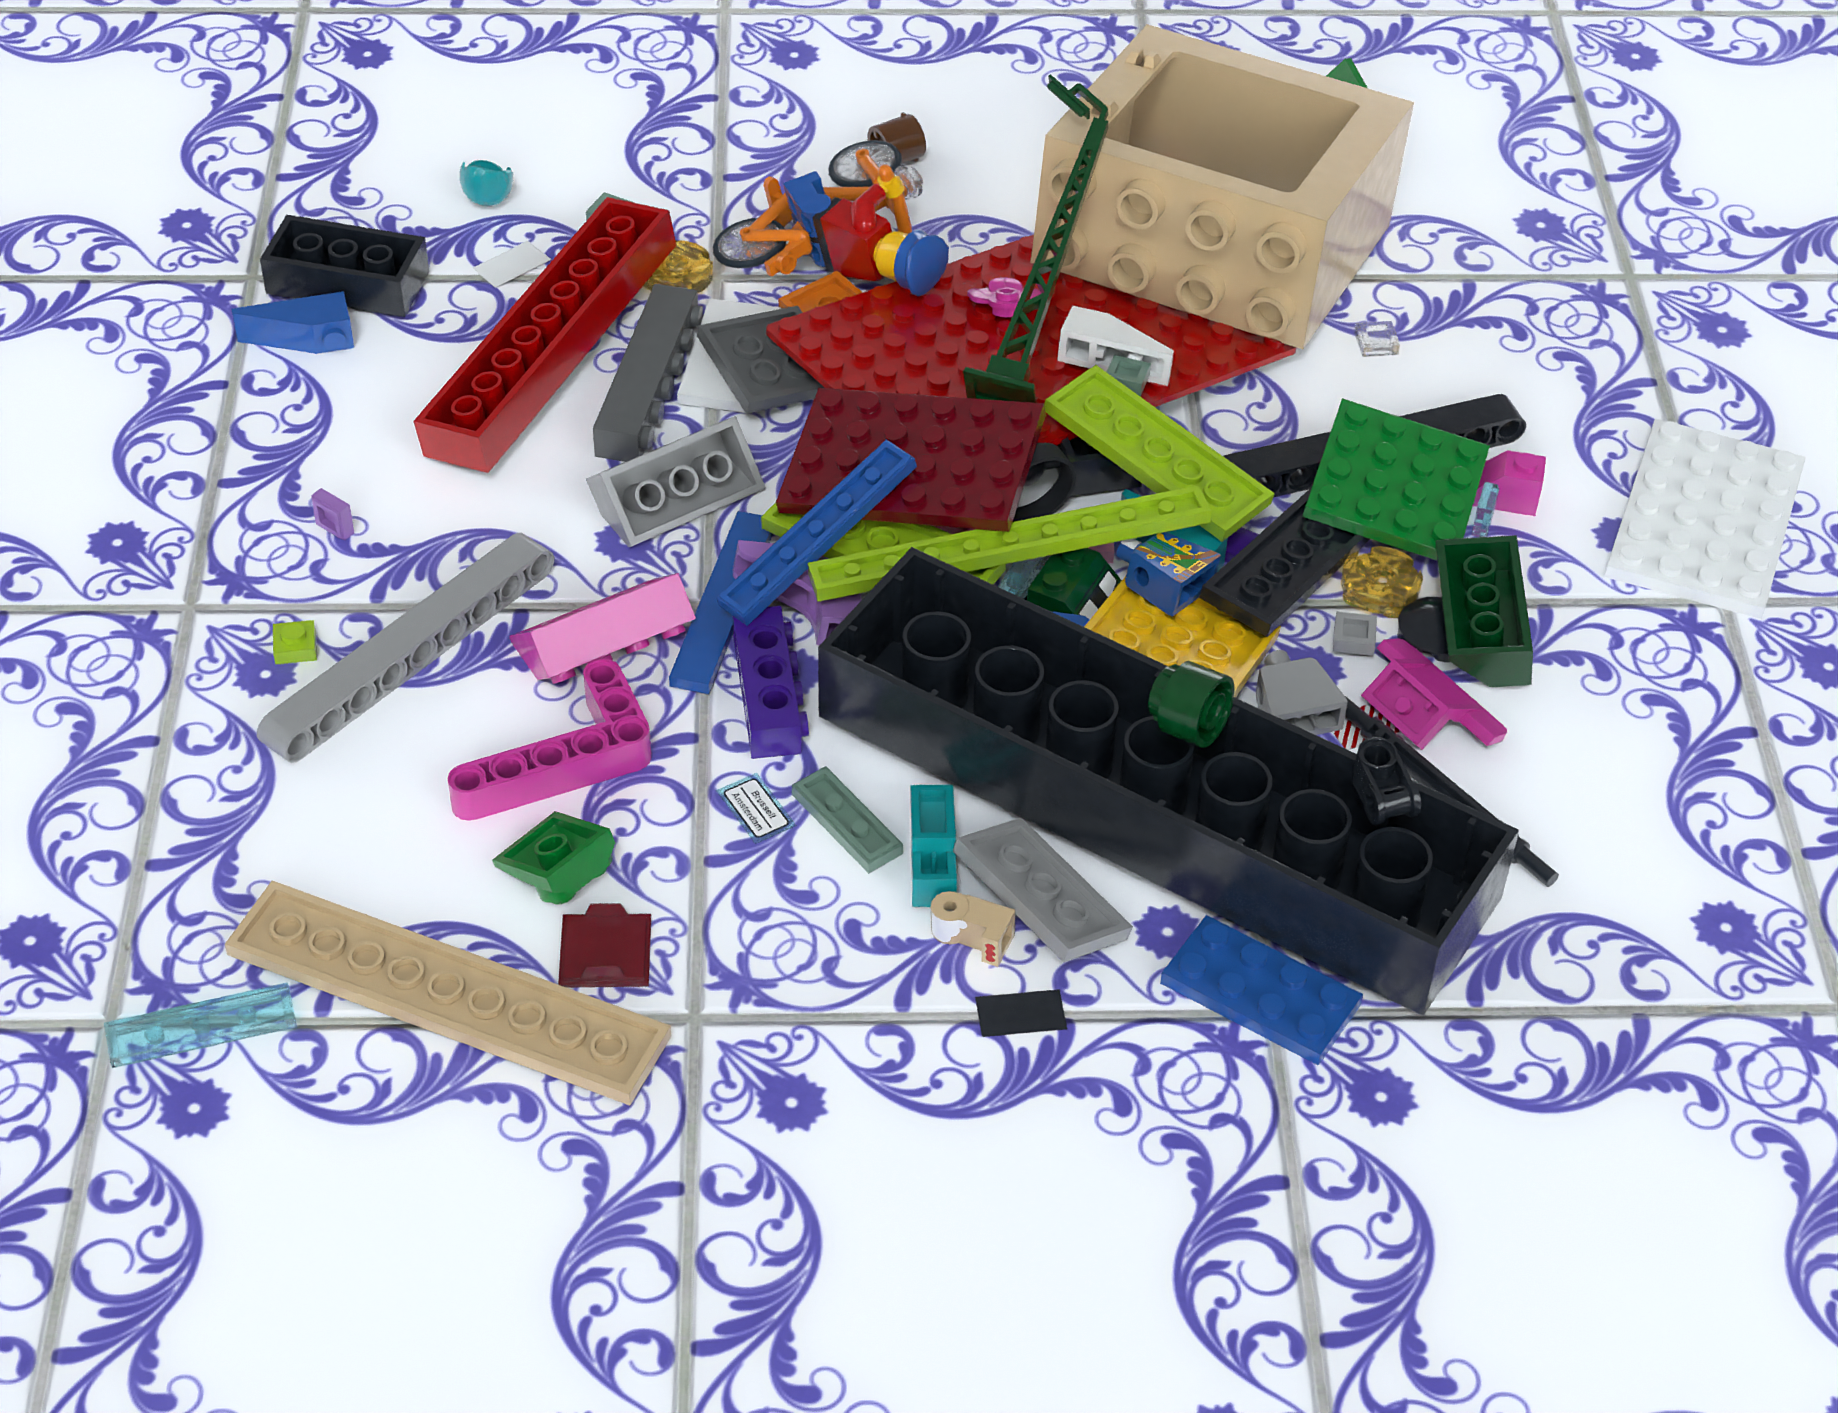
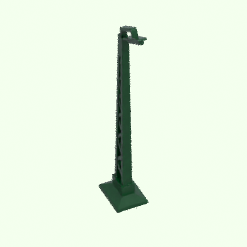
[963,74,1109,403]

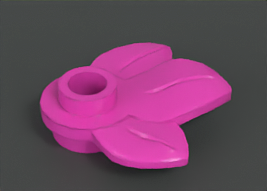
[967,277,1042,317]

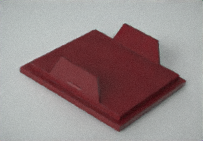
[558,903,652,988]

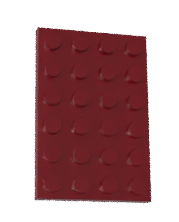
[776,388,1046,532]

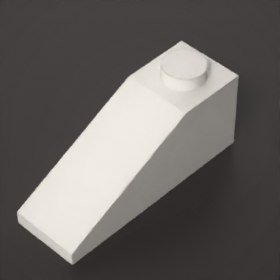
[1057,306,1174,386]

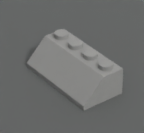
[586,416,766,547]

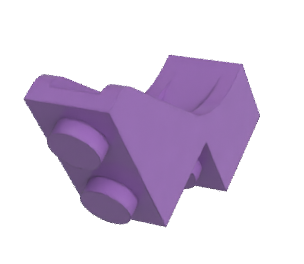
[733,540,862,645]

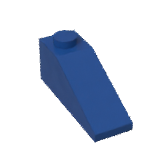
[232,291,354,354]

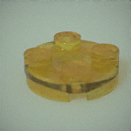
[643,240,713,294]
[1341,546,1423,618]

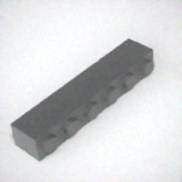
[593,283,703,462]

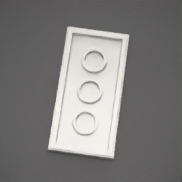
[677,298,781,413]

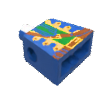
[1116,532,1221,617]

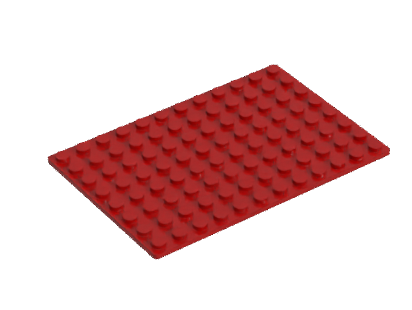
[766,234,1297,445]

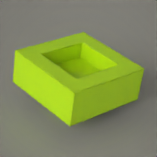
[273,620,317,665]

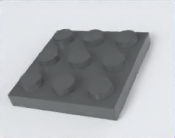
[697,305,825,414]

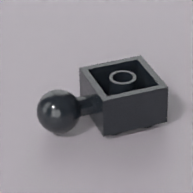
[1024,437,1142,497]

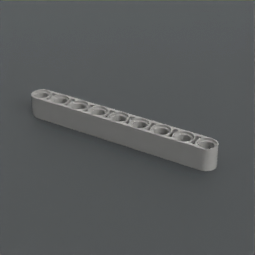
[257,532,555,763]

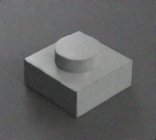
[1333,611,1377,656]

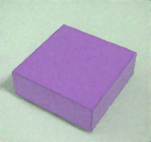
[311,488,354,541]

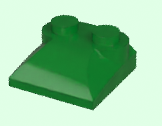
[492,811,615,904]

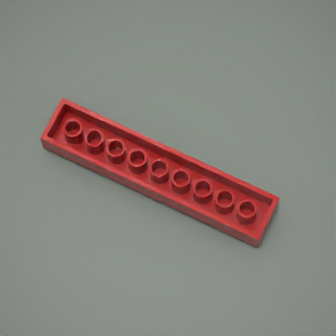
[413,197,677,473]

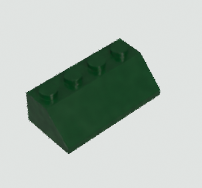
[1435,535,1533,687]

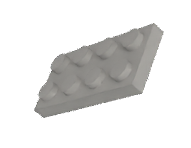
[953,818,1133,962]

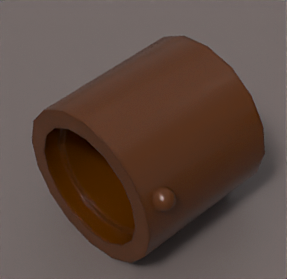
[867,112,926,167]

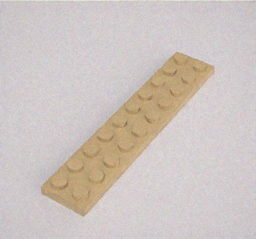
[225,880,672,1105]

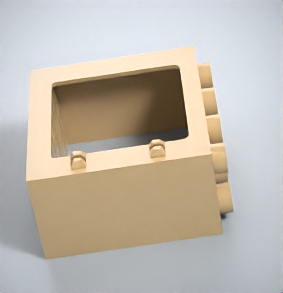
[1031,24,1414,349]

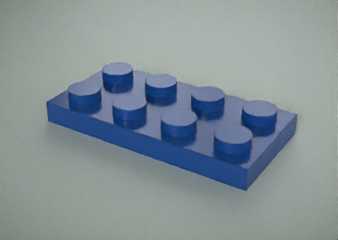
[1160,915,1363,1066]

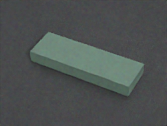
[792,766,903,874]

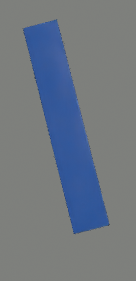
[716,439,917,626]
[669,511,773,694]

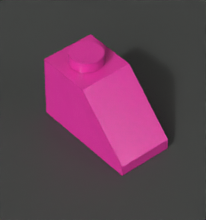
[1473,450,1546,516]

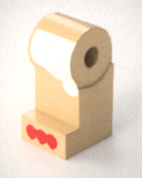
[930,891,1015,967]

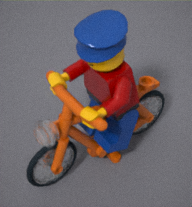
[713,140,949,297]

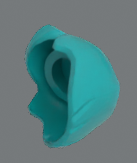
[459,160,514,206]

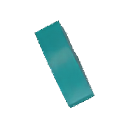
[910,785,957,907]

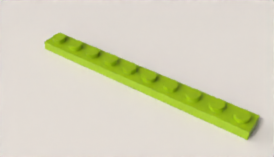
[807,485,1211,602]

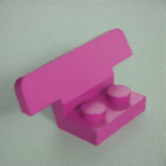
[1361,639,1507,750]

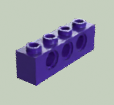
[732,606,809,759]

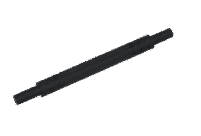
[1345,696,1559,887]

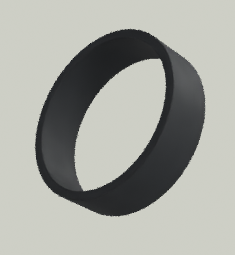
[1013,442,1076,522]

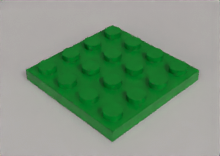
[1302,398,1490,560]

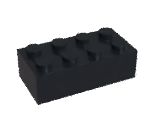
[260,214,429,317]

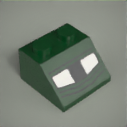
[1027,548,1122,620]

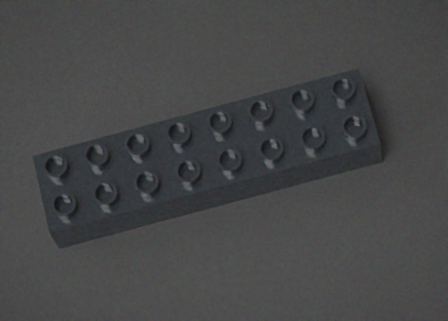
[818,547,1519,1016]

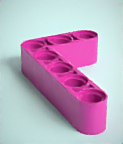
[447,658,652,821]

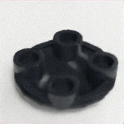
[1397,596,1449,663]

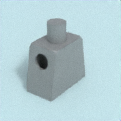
[1256,650,1348,735]

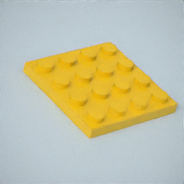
[1084,576,1281,698]

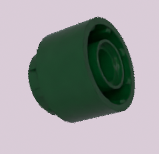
[1148,661,1235,748]

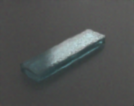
[104,982,297,1068]

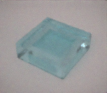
[1471,482,1500,537]

